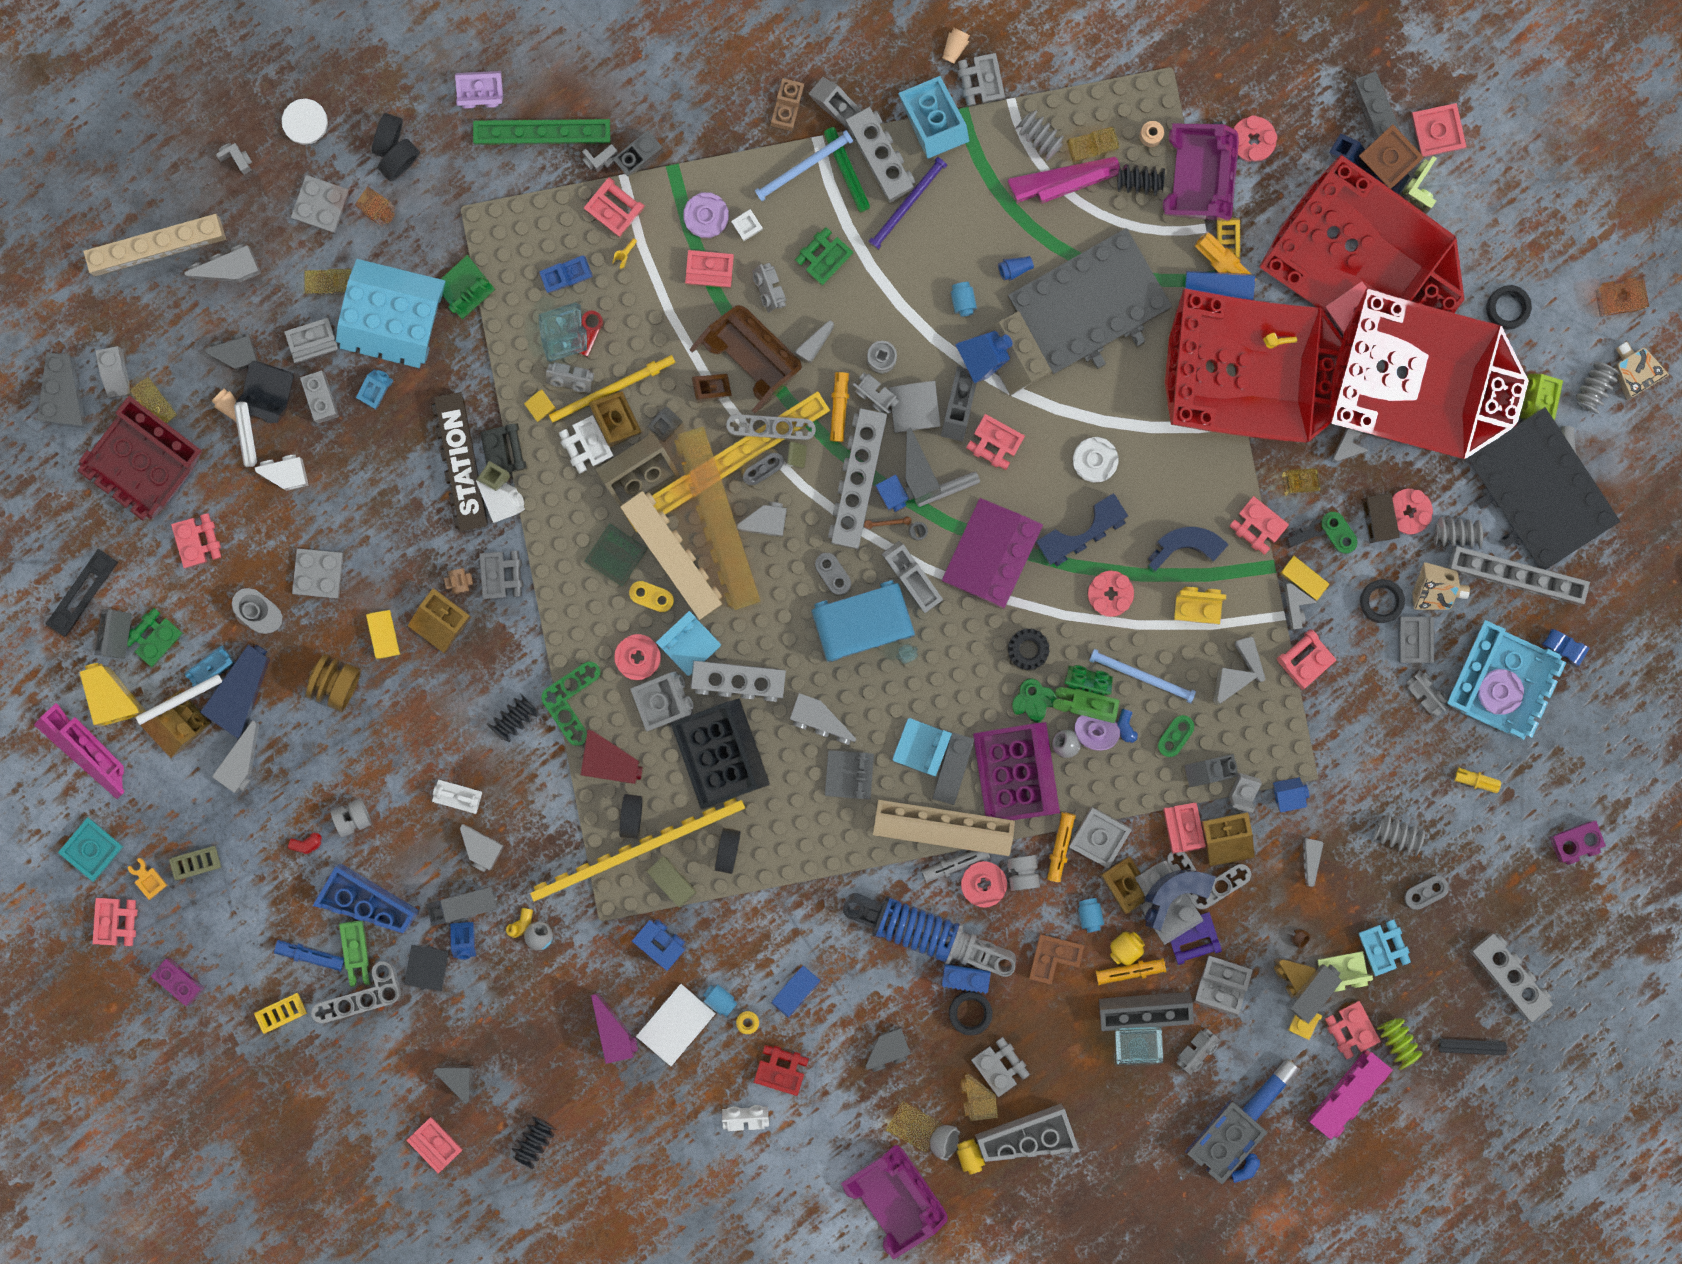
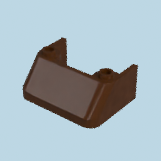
[689,305,802,414]

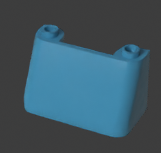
[811,580,915,663]

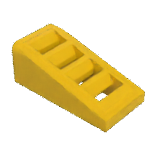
[1216,217,1240,259]
[254,993,307,1034]

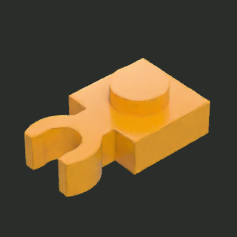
[128,858,168,900]

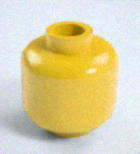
[1110,931,1145,966]

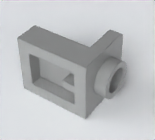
[1228,773,1262,813]
[1135,860,1173,896]

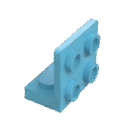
[656,611,721,676]
[893,718,952,777]

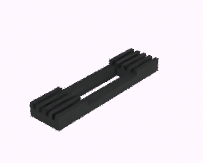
[46,549,118,637]

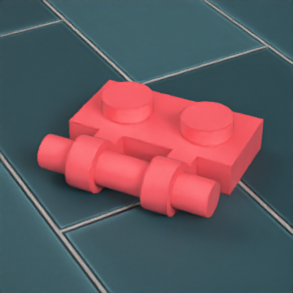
[966,414,1025,470]
[1229,496,1289,555]
[171,513,221,569]
[93,898,138,946]
[1325,1000,1381,1060]

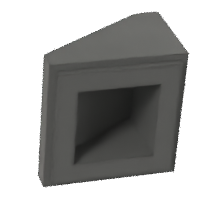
[648,407,683,442]

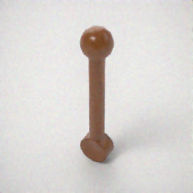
[864,516,912,529]

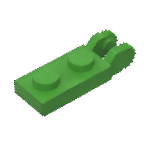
[1053,687,1120,723]
[339,920,370,987]

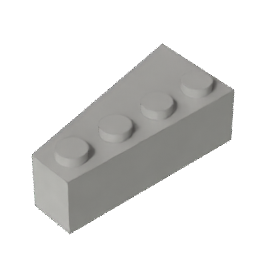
[975,1104,1080,1162]

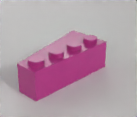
[1307,1050,1393,1140]

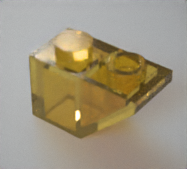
[961,1073,998,1121]

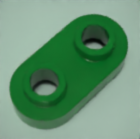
[1321,512,1358,554]
[1158,715,1194,757]

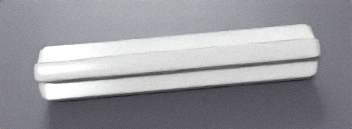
[234,402,257,467]

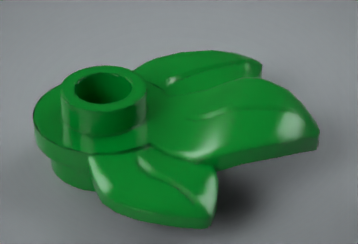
[1012,678,1057,723]

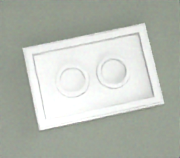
[636,984,716,1066]

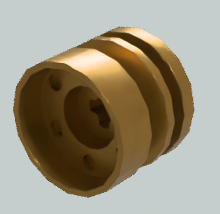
[305,653,362,712]

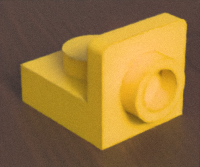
[1288,1013,1322,1040]

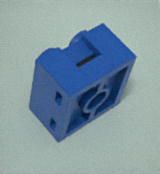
[632,919,687,971]

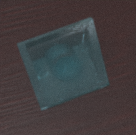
[1114,1027,1163,1067]

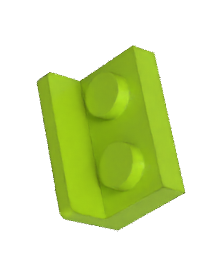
[1519,374,1563,421]

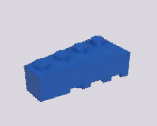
[313,863,419,933]

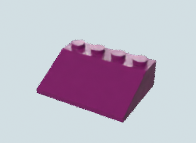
[941,498,1043,610]
[973,722,1060,820]

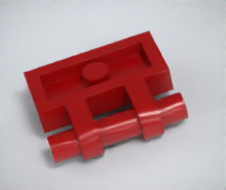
[754,1045,809,1096]

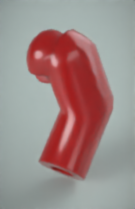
[288,832,322,854]

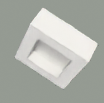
[731,209,763,241]

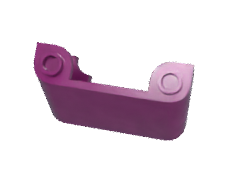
[1163,123,1239,221]
[841,1145,948,1260]

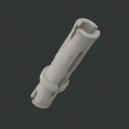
[921,850,990,884]

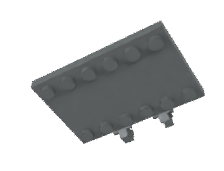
[1008,228,1172,375]

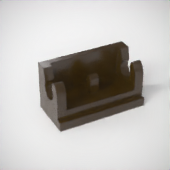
[1361,493,1400,544]

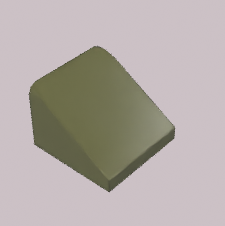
[787,442,807,468]
[477,461,510,491]

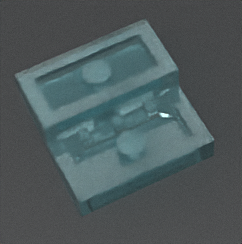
[539,302,587,362]

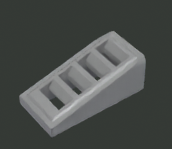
[794,321,834,364]
[1234,637,1265,683]
[1303,838,1323,887]

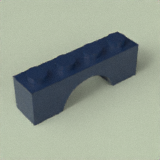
[1035,493,1128,567]

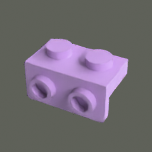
[455,71,503,108]

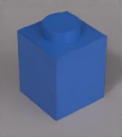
[875,475,909,512]
[1273,777,1309,813]

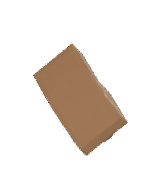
[771,78,804,131]

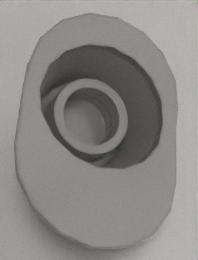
[232,588,282,634]

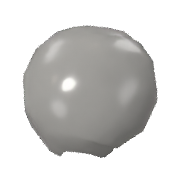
[930,1125,960,1161]

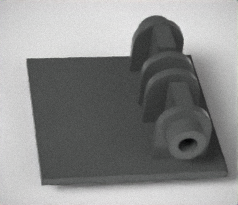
[825,750,874,800]

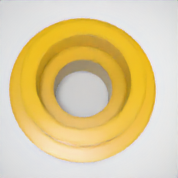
[736,1011,759,1034]

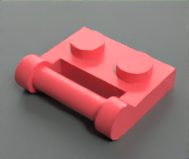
[584,177,645,238]
[1277,629,1336,690]

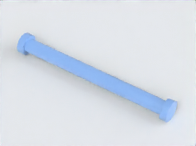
[755,130,853,201]
[1089,649,1196,704]

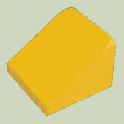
[524,389,556,422]

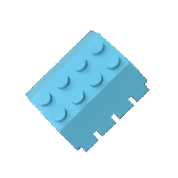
[336,259,446,368]
[1446,620,1566,740]

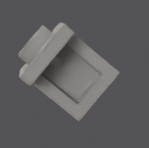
[216,143,252,175]
[582,144,618,172]

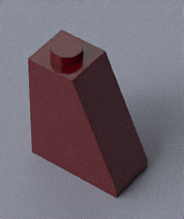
[581,730,643,784]

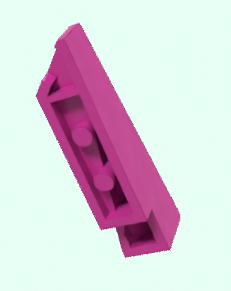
[1008,157,1119,204]
[34,703,124,799]

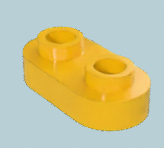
[629,581,674,613]

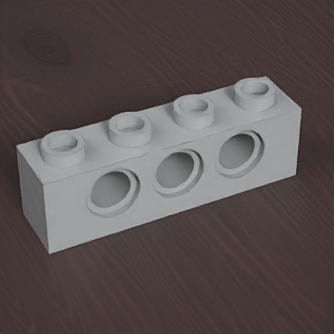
[846,107,915,203]
[690,660,786,702]
[1469,933,1553,1023]

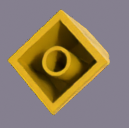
[79,663,146,726]

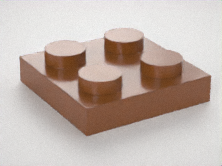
[1359,124,1424,189]

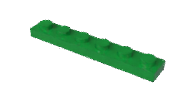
[473,119,611,145]

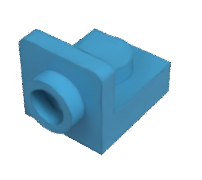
[356,369,393,409]

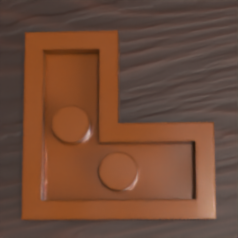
[1029,934,1085,984]

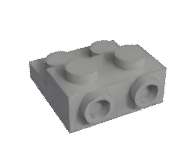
[630,671,694,732]

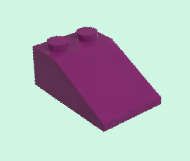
[591,993,638,1064]

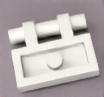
[559,415,614,474]

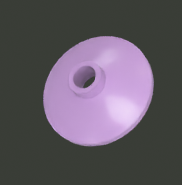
[1074,715,1120,751]

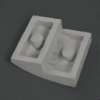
[889,381,940,433]
[1194,956,1253,1016]

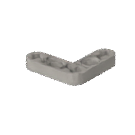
[1167,851,1251,909]

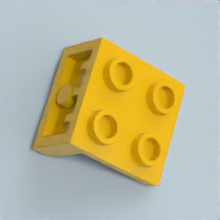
[1174,587,1226,625]

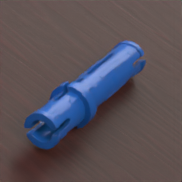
[274,940,344,972]

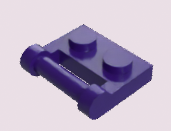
[1170,912,1222,965]

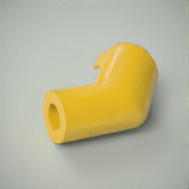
[506,908,533,938]

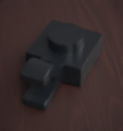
[1285,519,1326,549]

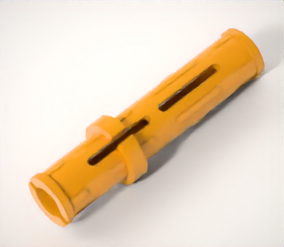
[830,372,849,442]
[1046,812,1076,882]
[1096,958,1166,985]

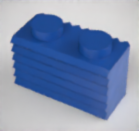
[941,964,991,994]

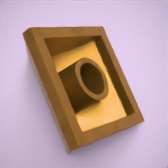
[589,391,642,447]
[1099,856,1146,914]

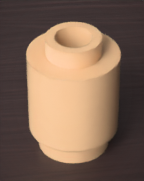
[1140,121,1164,147]

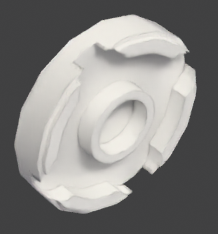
[282,99,328,145]
[1073,437,1119,483]

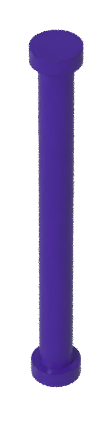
[868,157,948,250]

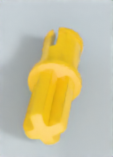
[1454,767,1501,793]

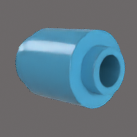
[951,282,977,317]
[1078,898,1104,933]
[703,984,737,1017]

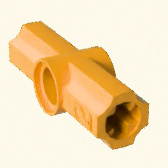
[1194,232,1257,281]

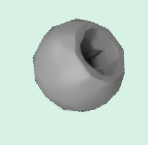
[1052,730,1081,758]
[524,922,553,950]

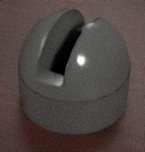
[908,522,928,541]

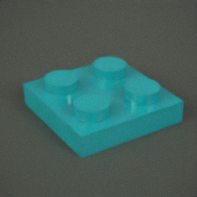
[58,817,124,882]

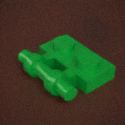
[794,227,854,286]
[127,608,184,667]

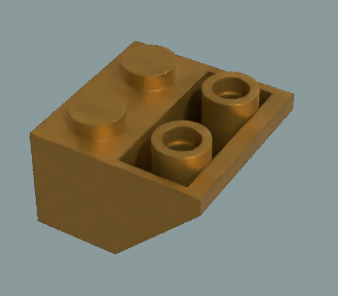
[408,588,472,654]
[140,690,211,758]
[1201,812,1255,866]
[1273,958,1316,998]

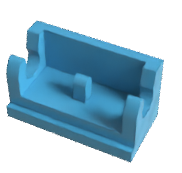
[185,645,236,687]

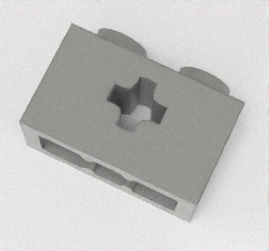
[300,371,339,424]

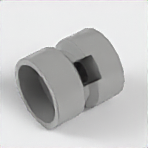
[867,341,897,374]
[330,798,372,838]
[1007,855,1040,891]

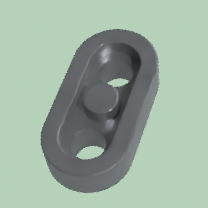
[740,449,784,485]
[815,553,851,595]
[1404,876,1449,910]

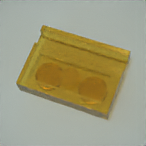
[886,1101,942,1153]

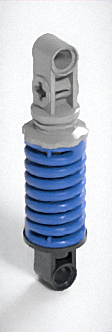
[843,893,1016,977]

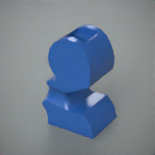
[1542,629,1590,667]

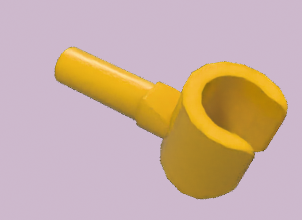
[612,238,637,269]
[1263,333,1297,349]

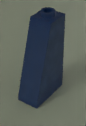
[200,644,270,739]

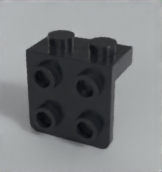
[235,361,294,423]

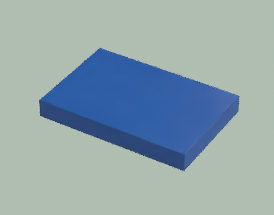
[1185,271,1256,300]

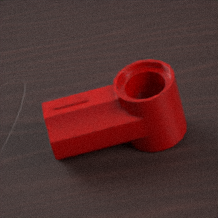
[570,310,603,357]

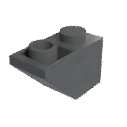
[613,130,664,177]
[205,334,259,371]
[1184,754,1238,788]
[865,1027,910,1072]

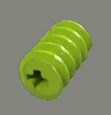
[1376,1018,1422,1070]

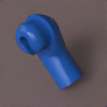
[1117,709,1138,743]
[1231,1153,1260,1183]

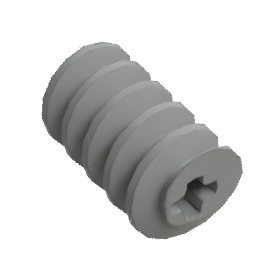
[1015,110,1064,161]
[1575,362,1620,414]
[1434,517,1483,549]
[1373,815,1425,857]

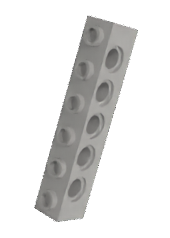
[828,408,887,550]
[1447,546,1590,606]

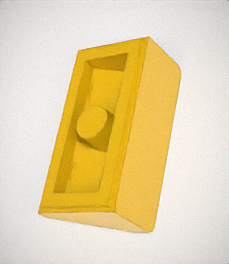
[1279,556,1329,601]
[366,610,400,660]

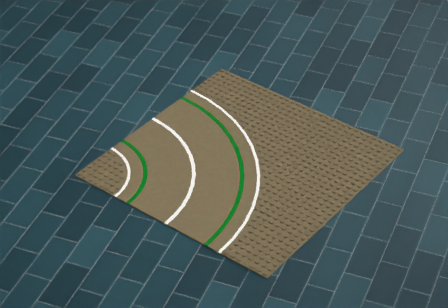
[461,68,1318,921]

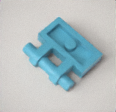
[1358,919,1411,976]

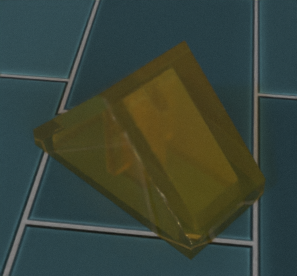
[1282,468,1320,496]

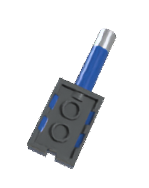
[1185,1058,1300,1184]

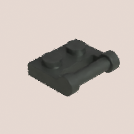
[480,423,527,473]

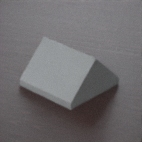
[1213,668,1258,705]

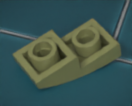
[647,856,697,907]

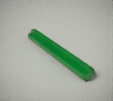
[824,127,870,213]

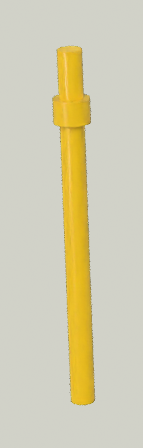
[549,355,676,423]

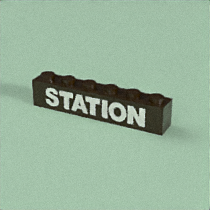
[431,392,489,533]

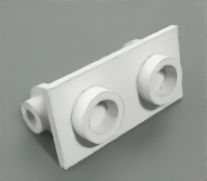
[432,780,482,814]
[722,1105,769,1131]

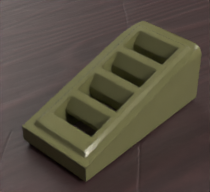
[169,846,222,881]

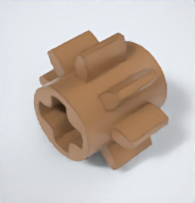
[444,568,473,594]

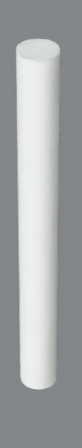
[135,674,222,725]

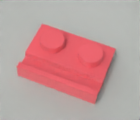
[685,250,734,288]
[1163,802,1206,854]
[406,1116,463,1174]

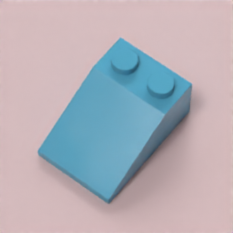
[898,76,969,159]

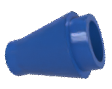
[998,256,1034,281]

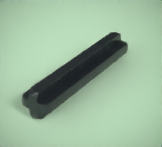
[1438,1039,1507,1056]

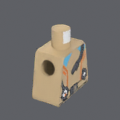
[1613,341,1669,400]
[1412,562,1470,610]

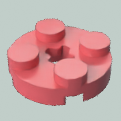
[1234,115,1277,162]
[1392,489,1433,535]
[1088,571,1134,617]
[615,634,661,680]
[961,861,1007,907]

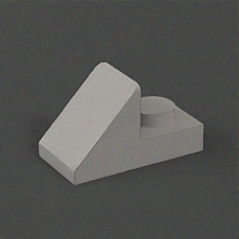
[1331,428,1368,463]
[1284,583,1317,630]

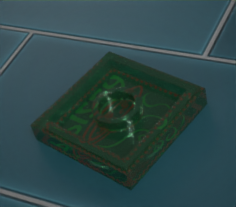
[584,523,648,587]

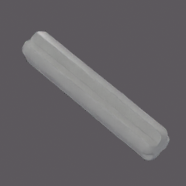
[917,472,980,507]

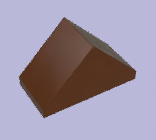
[692,374,732,403]

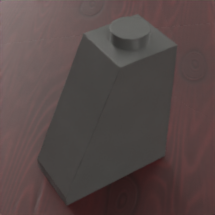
[426,887,497,926]
[1286,964,1343,1024]

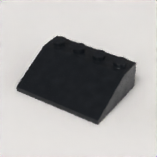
[671,698,770,809]

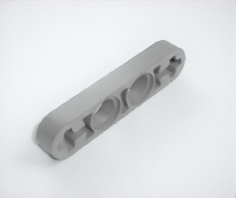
[726,414,816,440]

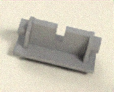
[752,263,787,313]
[546,362,594,393]
[853,372,899,414]
[1406,670,1449,717]
[1176,1028,1220,1075]

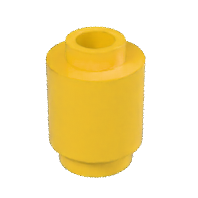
[957,1139,985,1175]

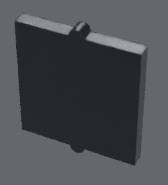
[404,945,449,991]

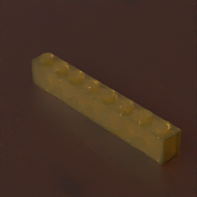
[674,426,761,610]

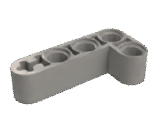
[311,961,401,1023]

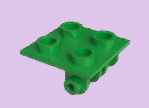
[441,255,496,319]
[1064,665,1113,696]

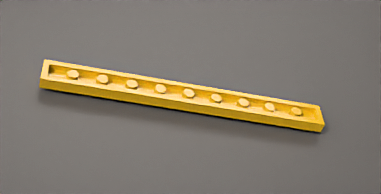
[624,391,830,533]
[530,798,745,901]

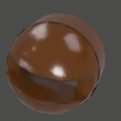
[1290,929,1311,949]

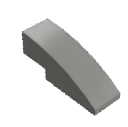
[881,541,943,613]

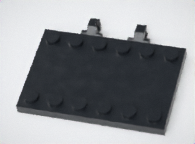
[1467,407,1621,570]

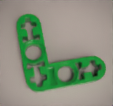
[541,662,601,746]

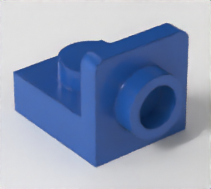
[450,922,476,960]

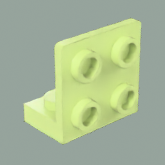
[1402,156,1437,214]
[1317,951,1373,992]

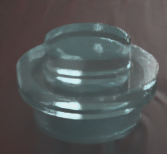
[896,644,918,664]

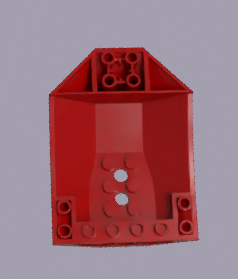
[1259,155,1465,315]
[1165,289,1343,443]
[1330,289,1529,459]

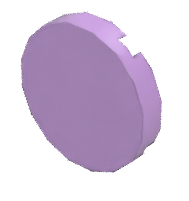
[684,193,729,238]
[1477,669,1524,715]

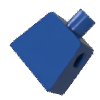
[955,331,1013,383]

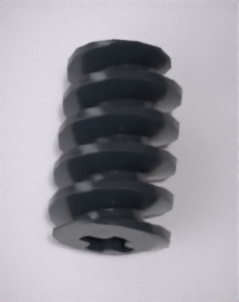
[1117,164,1165,196]
[487,693,538,742]
[512,1116,557,1169]

